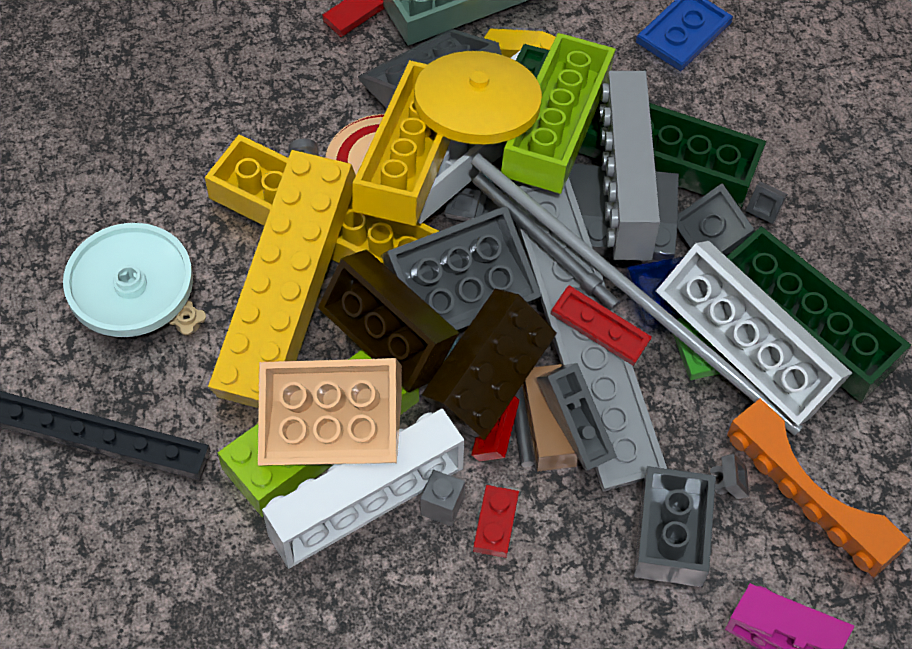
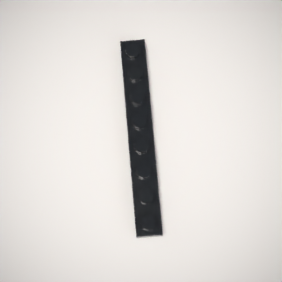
[0,391,211,480]

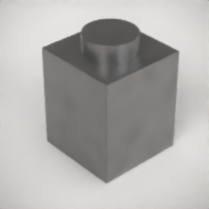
[420,469,465,527]

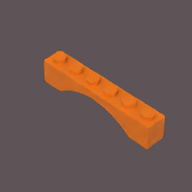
[727,398,910,578]

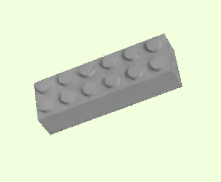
[598,71,660,260]

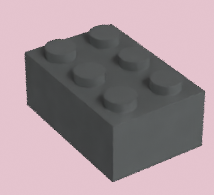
[634,466,716,587]

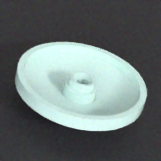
[63,223,193,337]

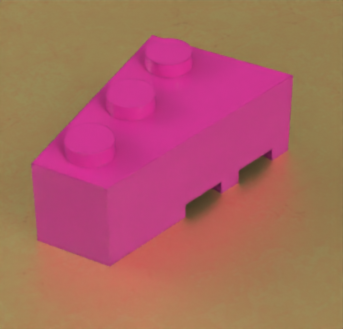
[725,583,855,649]

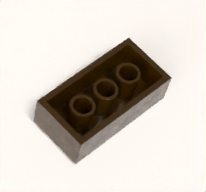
[318,249,459,392]
[421,288,557,440]

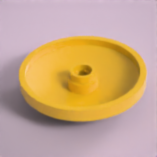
[414,51,542,145]

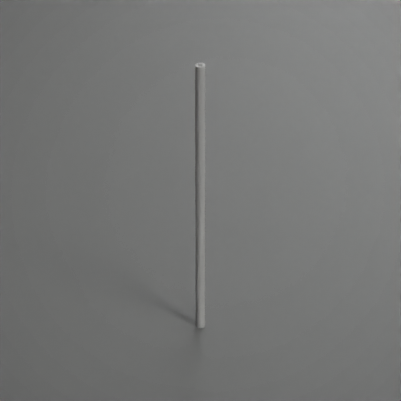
[471,153,803,436]

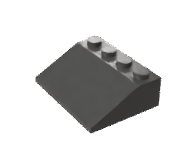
[358,29,502,108]
[569,164,679,264]
[381,205,541,330]

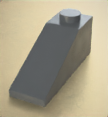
[537,363,617,471]

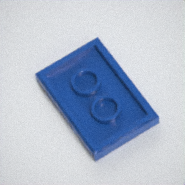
[636,0,733,72]

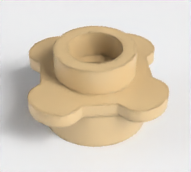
[168,300,206,335]

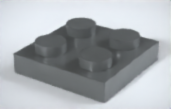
[677,183,756,256]

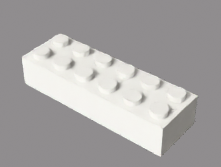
[656,241,852,426]
[262,409,464,569]

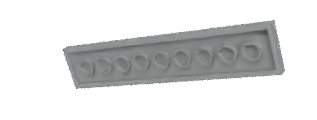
[506,177,667,492]

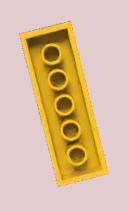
[352,60,451,226]

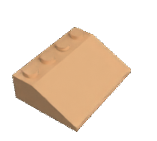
[258,358,402,466]

